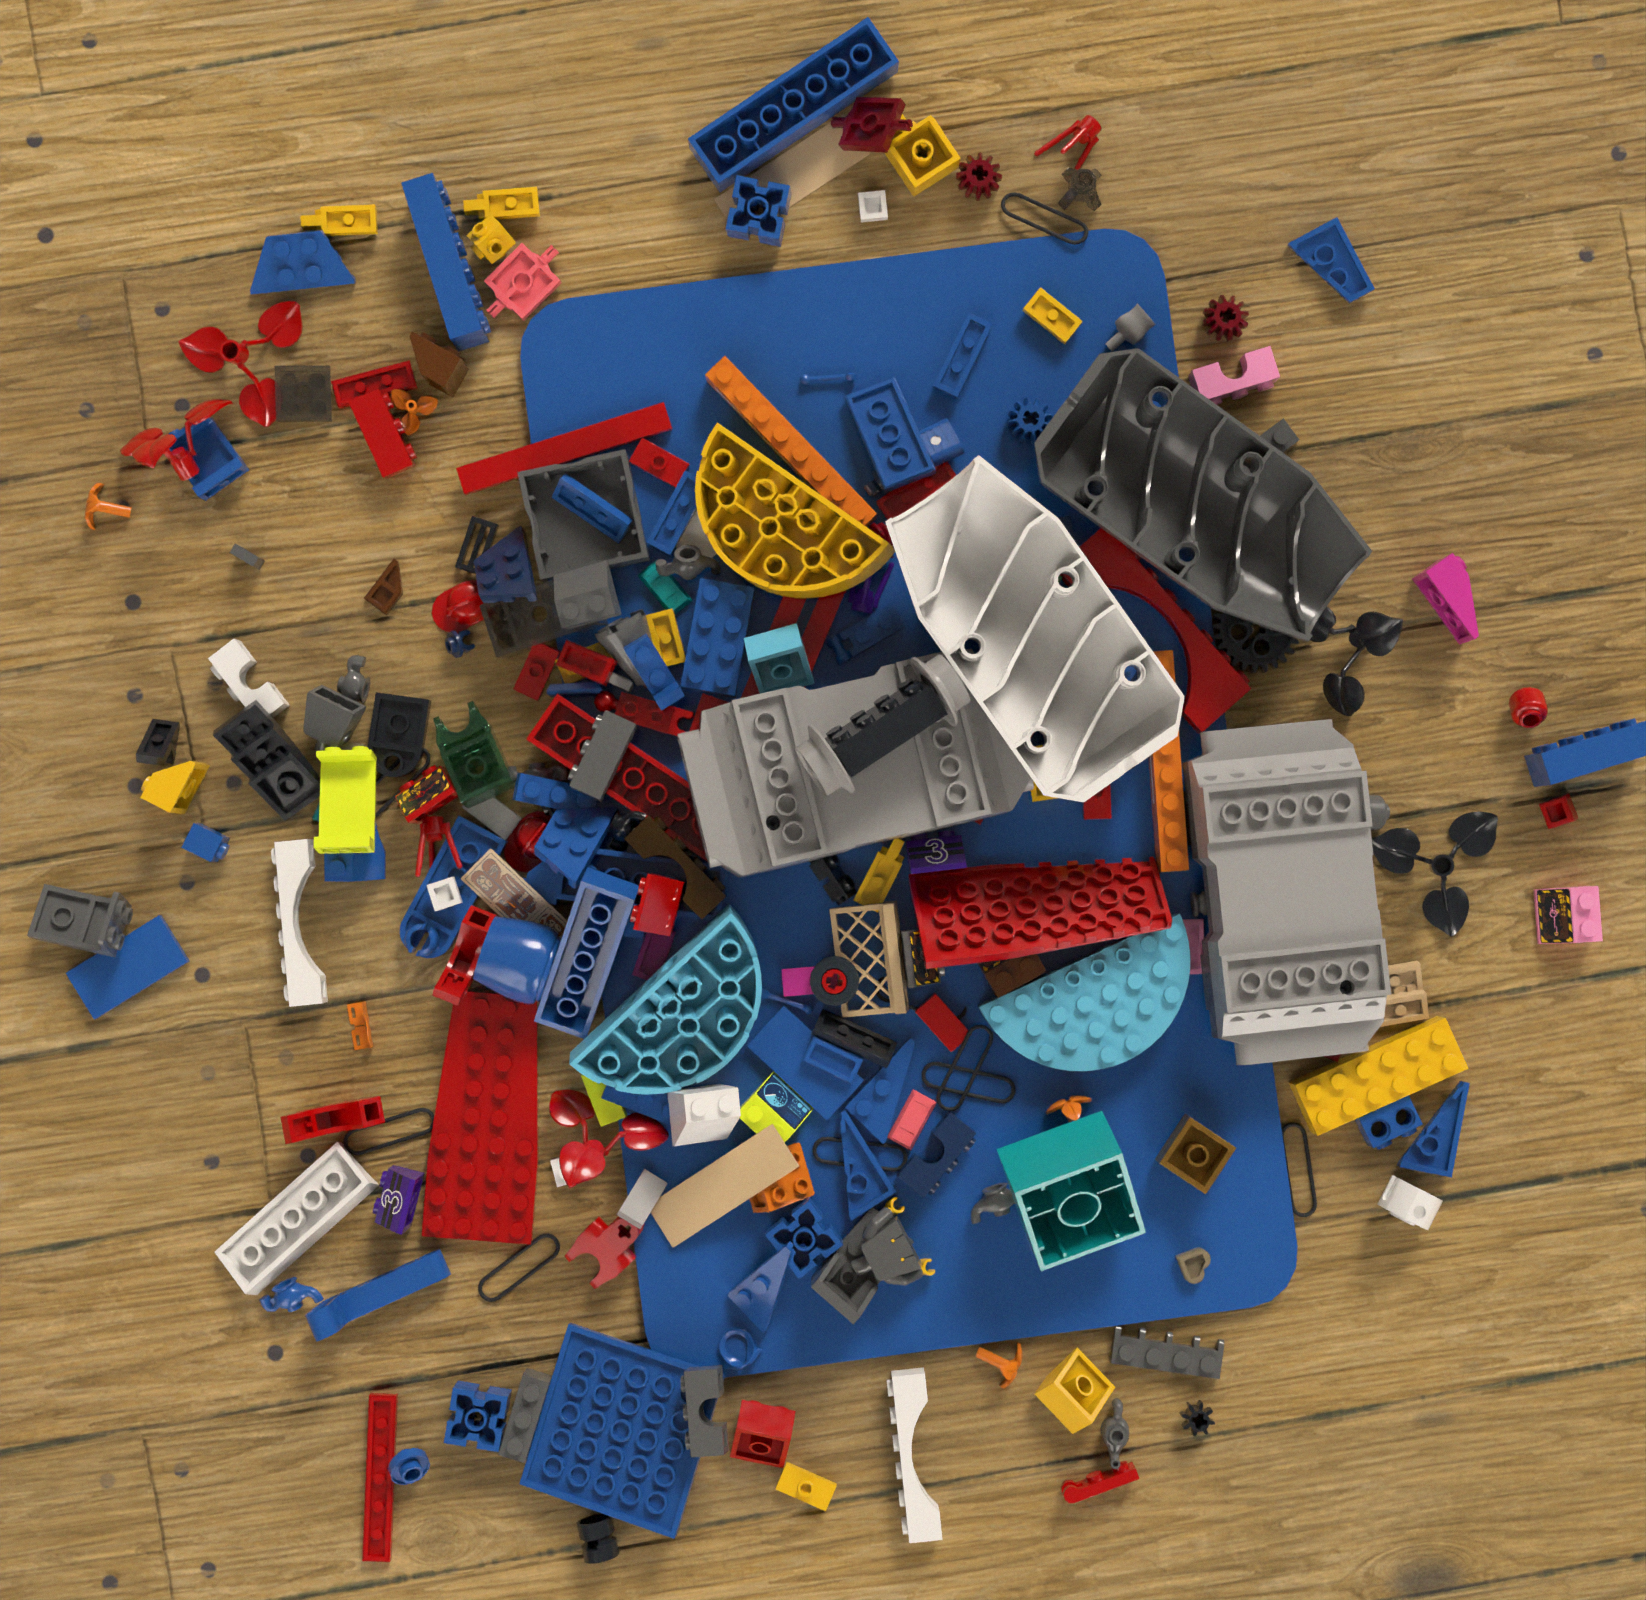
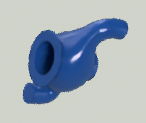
[259,1277,324,1312]

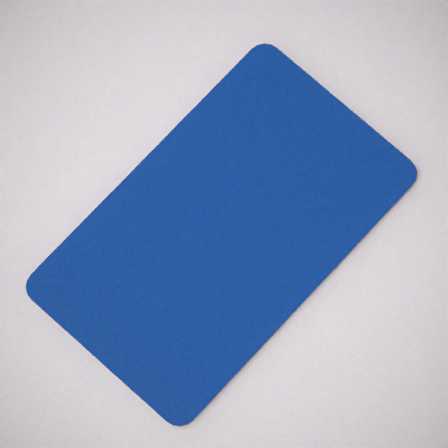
[520,229,1298,1378]

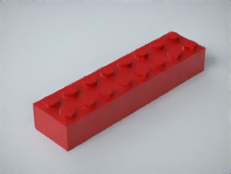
[526,694,708,862]

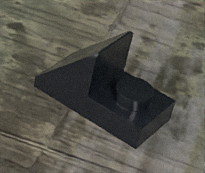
[136,719,180,766]

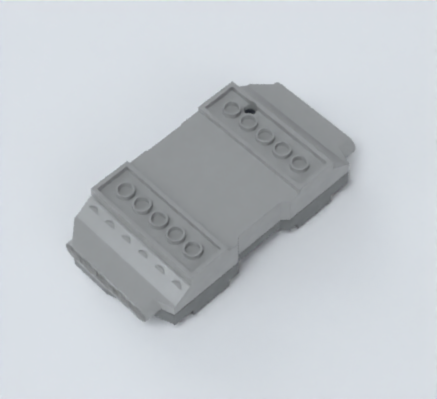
[677,649,1034,878]
[1182,719,1391,1065]

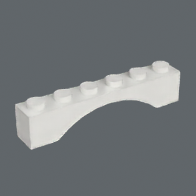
[271,839,328,1007]
[887,1367,942,1543]

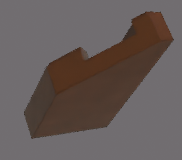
[364,559,403,615]

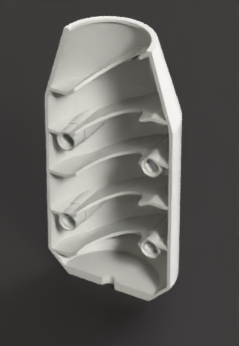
[885,456,1184,802]

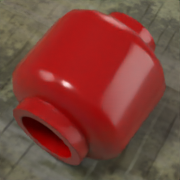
[1509,687,1548,728]

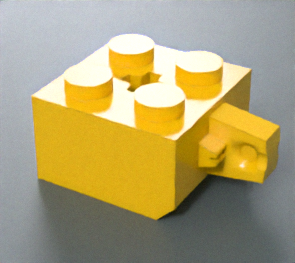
[885,114,961,197]

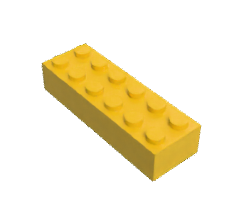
[1288,1016,1468,1136]

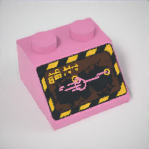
[1533,886,1603,944]

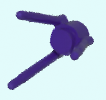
[848,562,894,614]

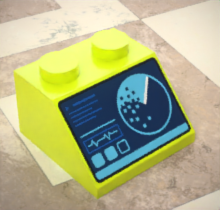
[740,1071,814,1142]

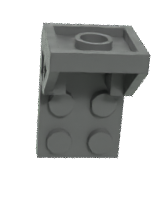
[811,1207,914,1325]

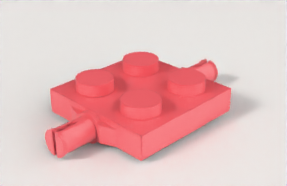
[484,243,561,321]

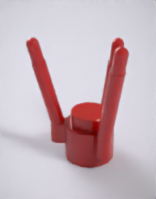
[1034,115,1102,174]
[415,816,462,877]

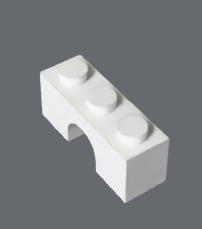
[208,639,290,718]

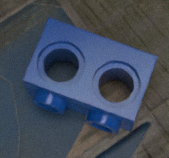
[1355,1095,1423,1149]

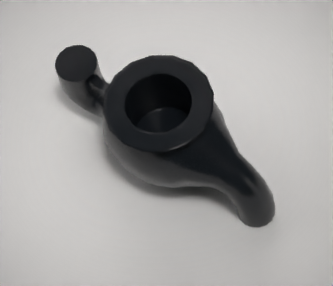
[606,811,647,851]

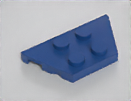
[250,230,356,294]
[534,807,617,889]

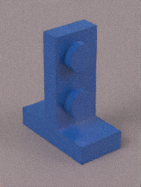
[623,633,685,710]

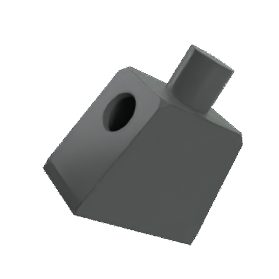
[303,685,366,752]

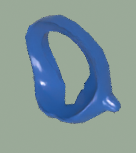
[719,1329,763,1371]

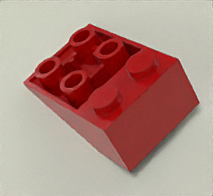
[630,873,685,936]

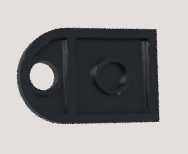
[367,692,431,778]

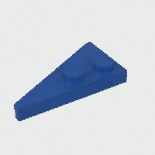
[845,1037,916,1144]
[1397,1081,1470,1178]
[839,1109,896,1220]
[727,1241,794,1333]

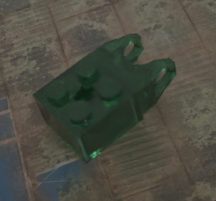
[433,701,516,808]

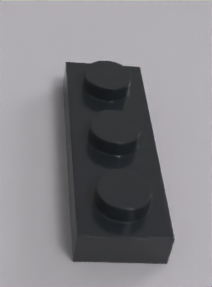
[811,1009,897,1068]

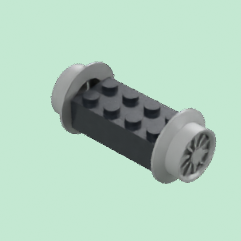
[795,654,970,796]

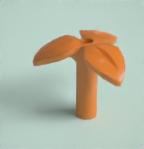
[391,389,438,435]
[85,483,132,530]
[1046,1095,1092,1123]
[976,1342,1023,1388]

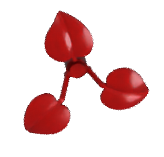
[178,301,303,427]
[120,399,233,481]
[549,1089,669,1188]

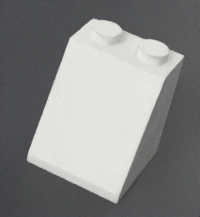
[667,1084,741,1146]

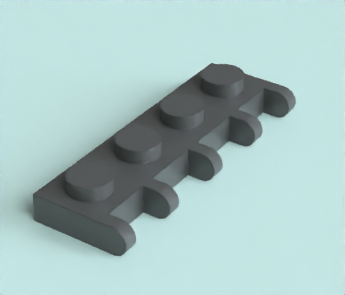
[1110,1325,1224,1379]

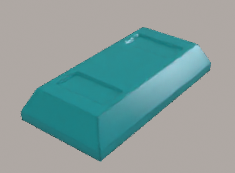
[637,559,693,615]

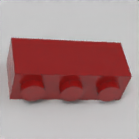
[348,388,417,479]

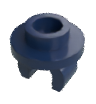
[864,470,891,496]
[445,630,475,658]

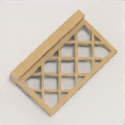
[829,900,909,1018]

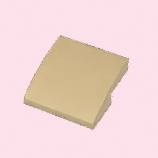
[1380,961,1429,1027]

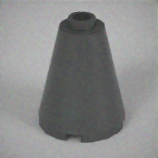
[594,609,653,689]

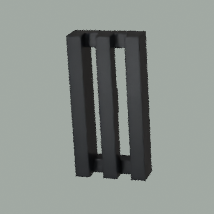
[455,516,499,574]

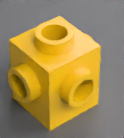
[466,214,516,264]

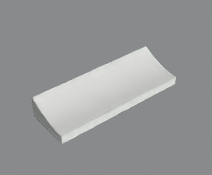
[215,1142,379,1295]

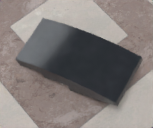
[213,700,320,821]

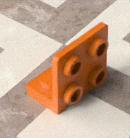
[750,1143,814,1213]

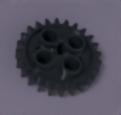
[1212,613,1299,674]

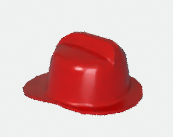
[432,580,495,632]
[504,811,551,872]

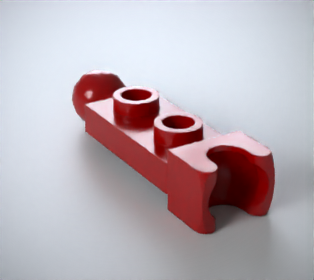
[594,691,694,737]

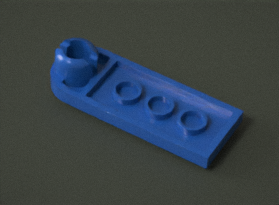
[400,816,508,958]

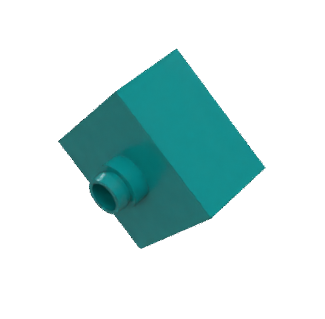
[997,1111,1146,1271]

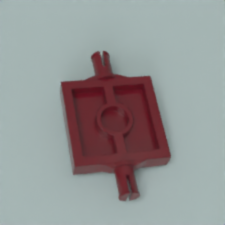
[831,97,913,153]

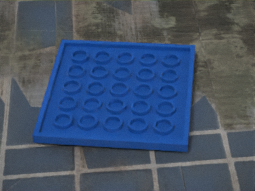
[519,1323,725,1539]

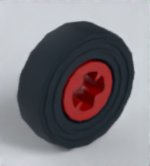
[810,956,859,1006]

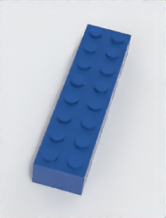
[688,17,899,193]

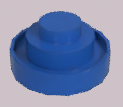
[388,1448,430,1485]

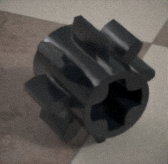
[1179,1400,1215,1436]

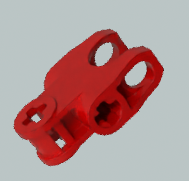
[564,1216,645,1289]

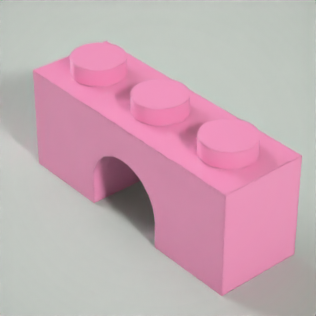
[1188,346,1280,405]

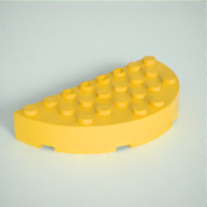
[695,422,895,598]

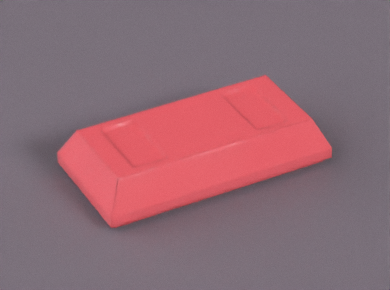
[887,1089,937,1151]

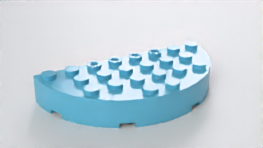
[569,904,762,1095]
[977,913,1190,1071]

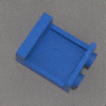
[169,417,249,501]

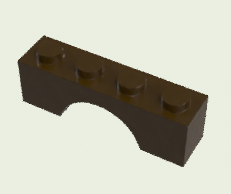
[624,815,727,919]

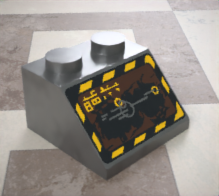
[900,929,945,988]

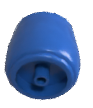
[473,916,561,1004]

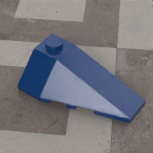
[324,821,386,882]

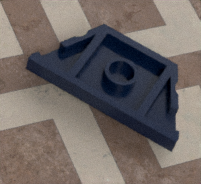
[474,526,537,603]

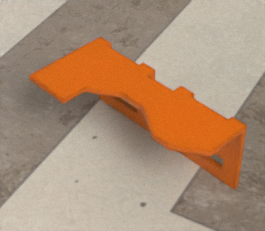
[347,1001,373,1050]

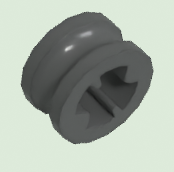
[1190,891,1207,917]

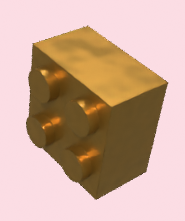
[1155,1114,1236,1194]

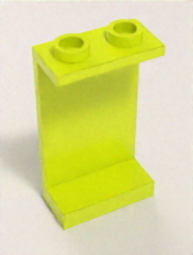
[314,746,377,854]

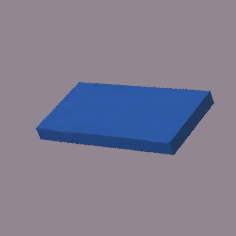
[844,377,936,493]
[66,915,190,1019]
[747,1005,864,1120]

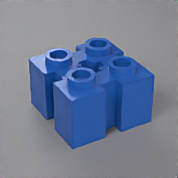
[726,175,792,247]
[765,1197,843,1279]
[444,1381,512,1452]

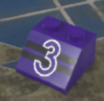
[905,830,967,874]
[373,1165,425,1234]

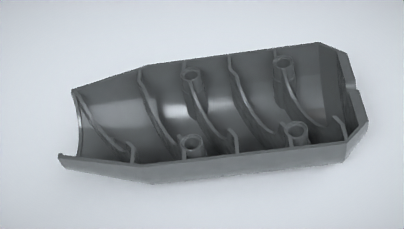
[1034,348,1373,642]

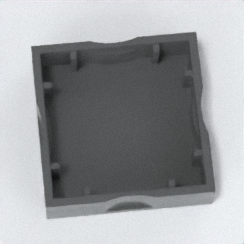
[517,449,650,584]

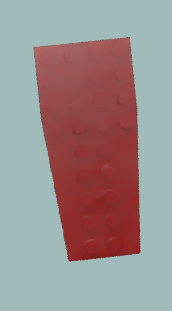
[908,857,1172,969]
[422,991,539,1245]

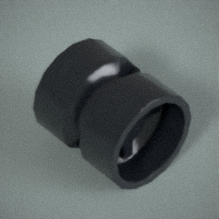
[577,1513,619,1564]

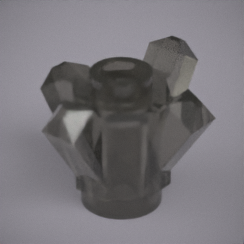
[1058,168,1102,211]

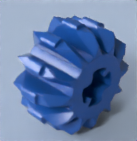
[1006,397,1053,444]

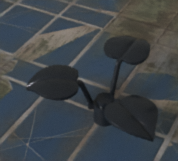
[1310,607,1403,717]
[1372,812,1498,936]

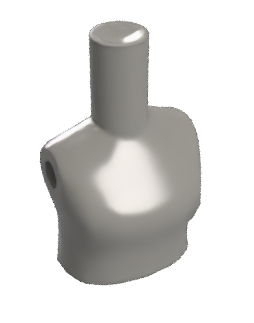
[1105,303,1156,351]

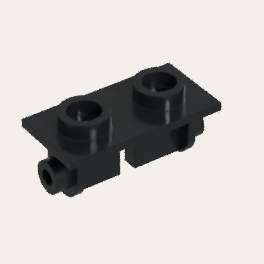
[809,855,857,905]

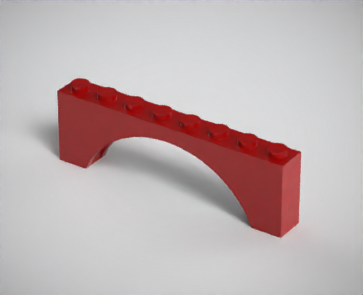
[1060,528,1251,734]

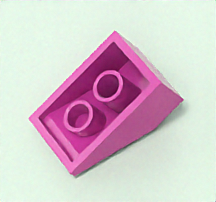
[1412,553,1479,645]

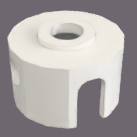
[1378,1175,1443,1230]

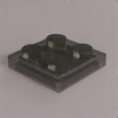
[274,365,332,422]

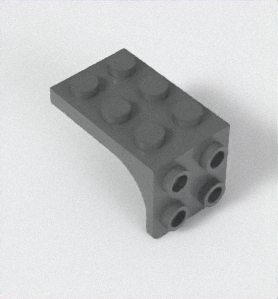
[27,884,133,957]

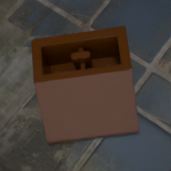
[410,332,469,398]

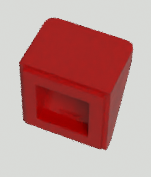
[1539,793,1578,829]

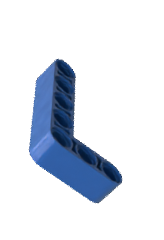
[305,1249,451,1342]

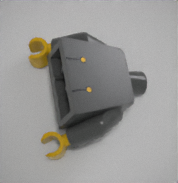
[851,1197,935,1286]

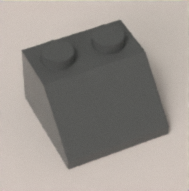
[553,561,622,629]

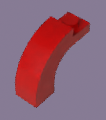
[432,905,497,1005]
[280,1096,385,1144]

